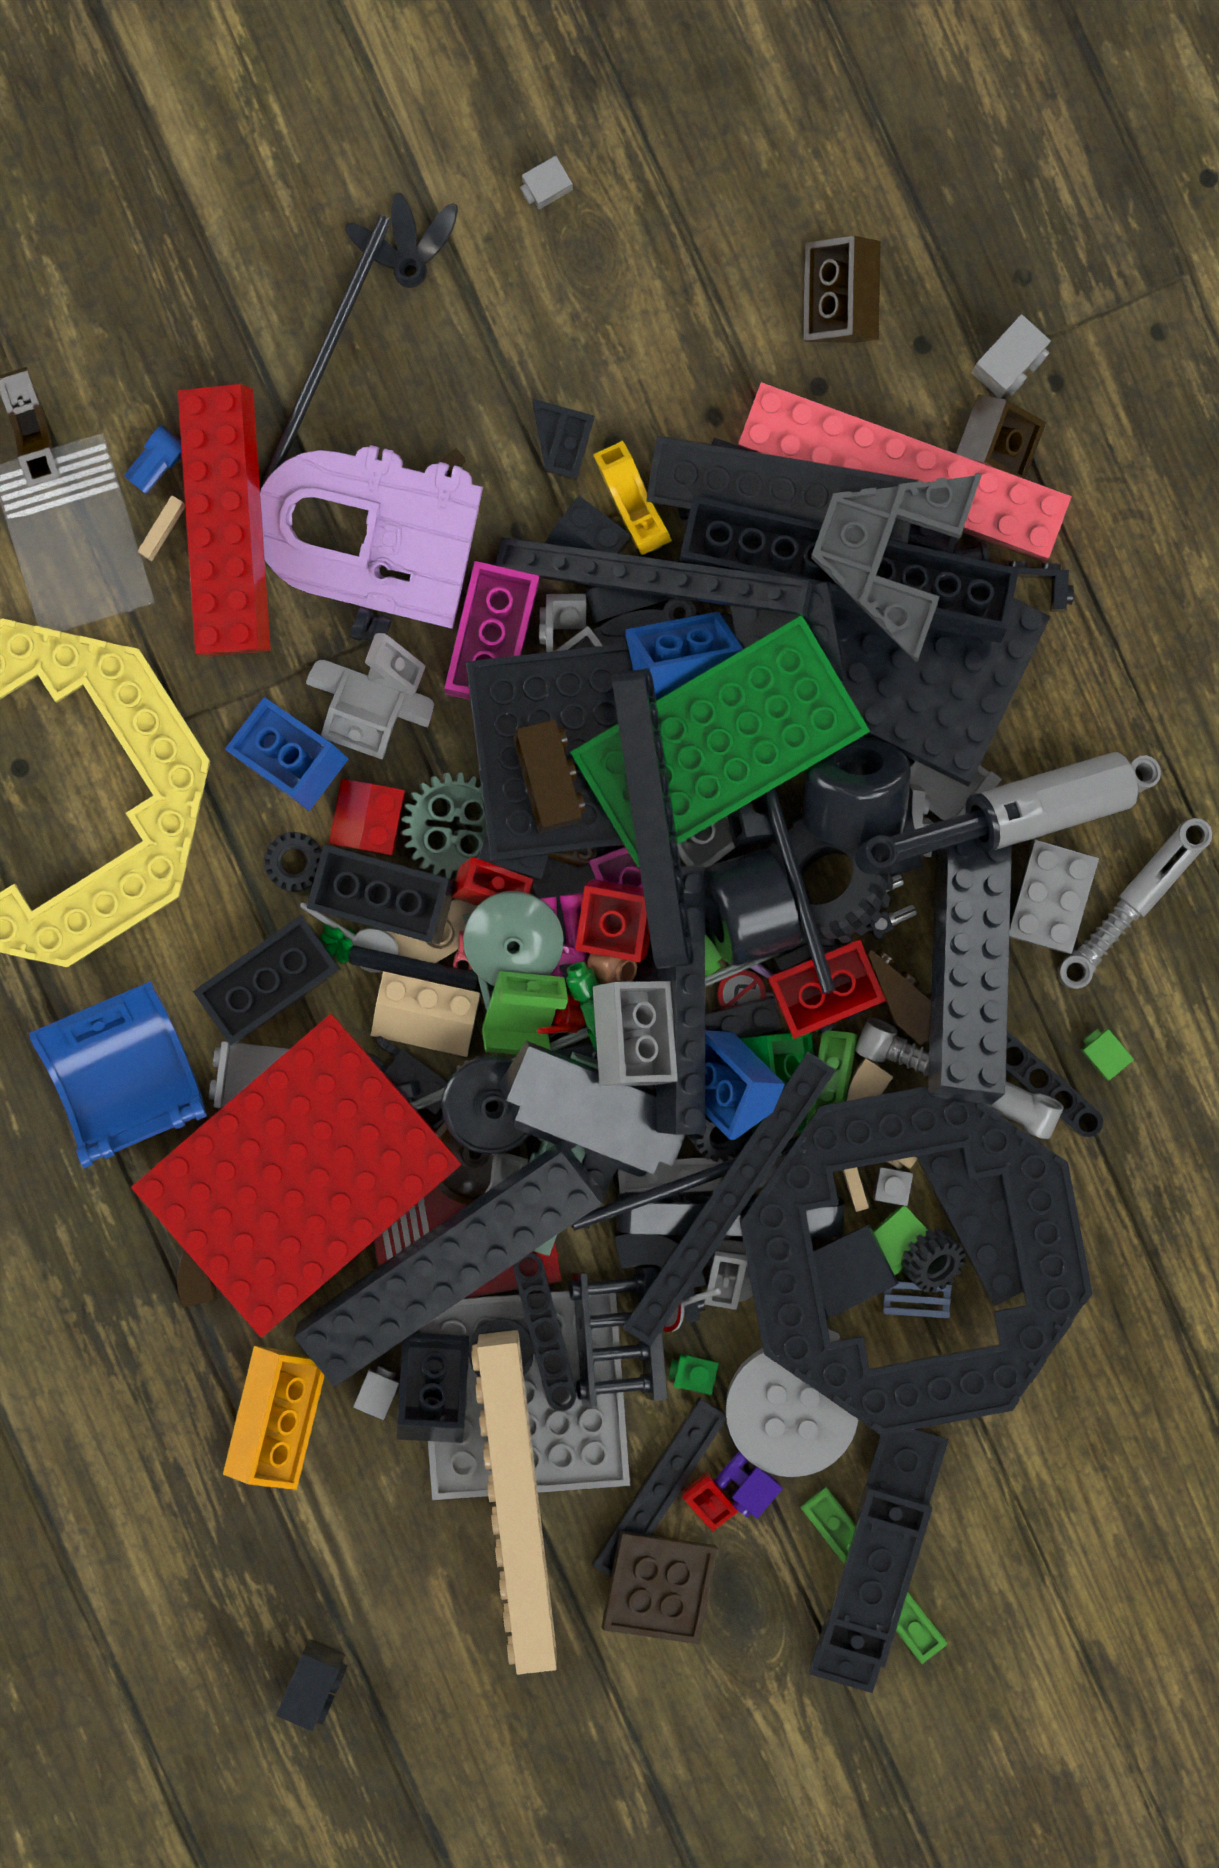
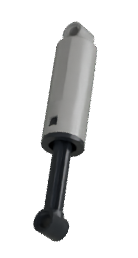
[855,752,1161,875]

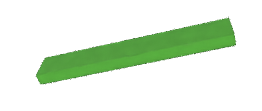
[800,1486,948,1664]

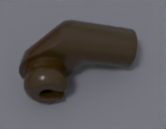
[549,849,597,867]

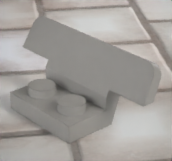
[306,660,434,759]

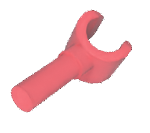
[453,931,472,971]

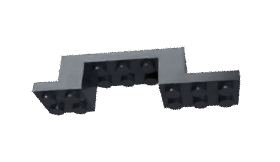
[809,1429,949,1693]

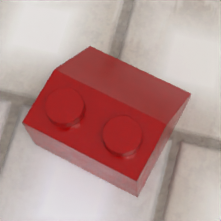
[329,779,406,857]

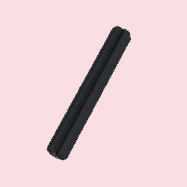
[349,946,478,991]

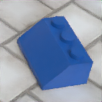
[625,612,744,699]
[705,1030,785,1140]

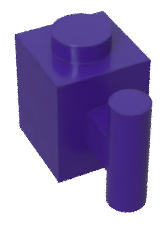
[714,1451,783,1519]

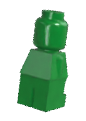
[566,962,600,1051]

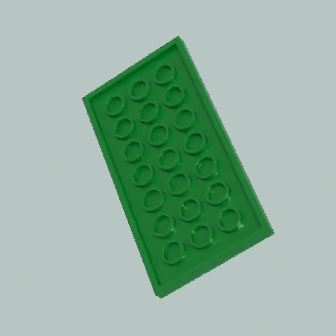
[570,616,870,868]

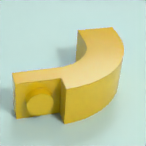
[593,441,672,555]

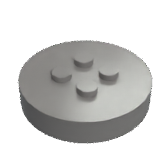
[726,1348,858,1477]

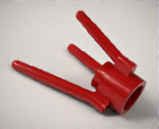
[537,995,585,1034]

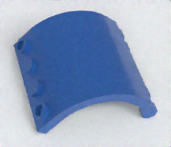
[29,981,207,1169]

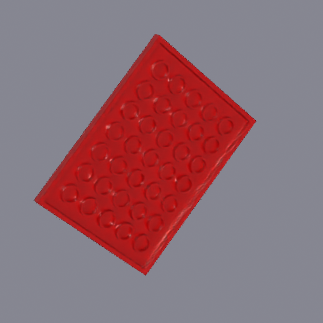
[131,1013,462,1338]

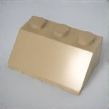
[371,971,481,1057]

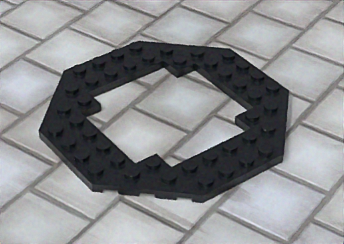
[740,1086,1093,1435]

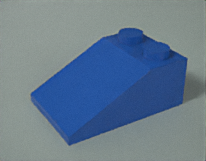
[225,697,348,811]

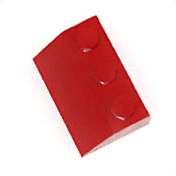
[768,940,886,1039]

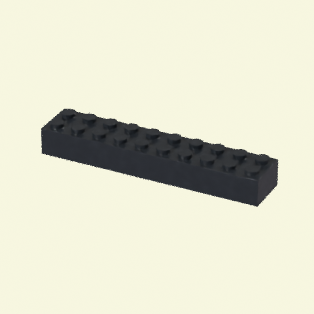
[679,496,1019,644]
[294,1139,603,1387]

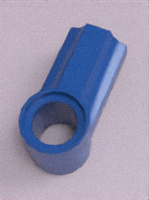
[124,425,182,495]

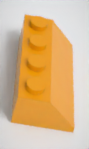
[223,1346,325,1490]

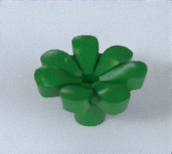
[320,925,356,964]

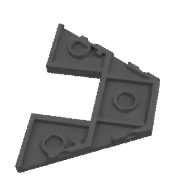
[812,473,982,662]

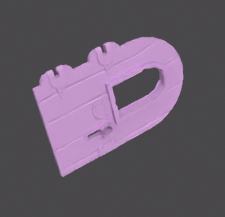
[260,445,483,628]

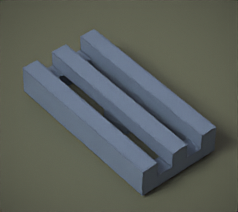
[883,1281,952,1318]

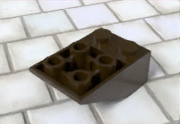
[866,949,931,1045]

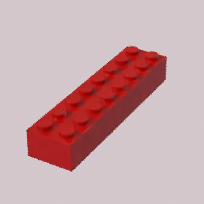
[178,384,271,657]

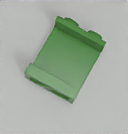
[482,971,568,1055]

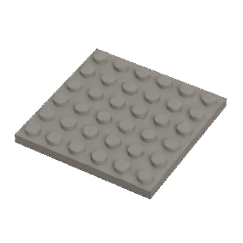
[420,1290,630,1500]

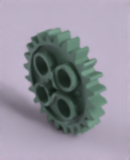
[400,773,487,879]

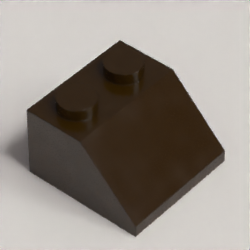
[956,394,1046,479]

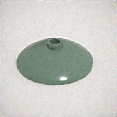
[463,891,564,986]

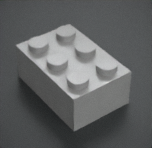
[1009,840,1099,954]
[593,981,677,1086]

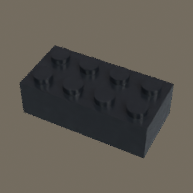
[307,845,455,945]
[193,915,342,1046]

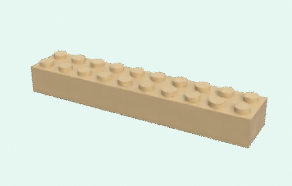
[471,1330,557,1675]

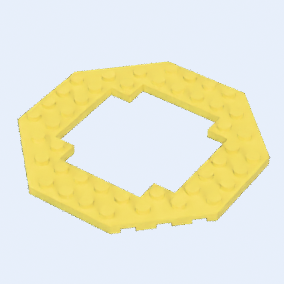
[0,618,210,967]

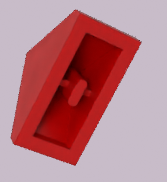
[681,1471,738,1532]

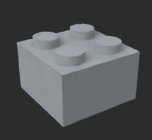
[971,314,1051,399]

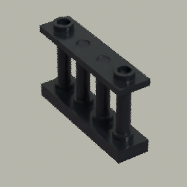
[569,1266,667,1407]

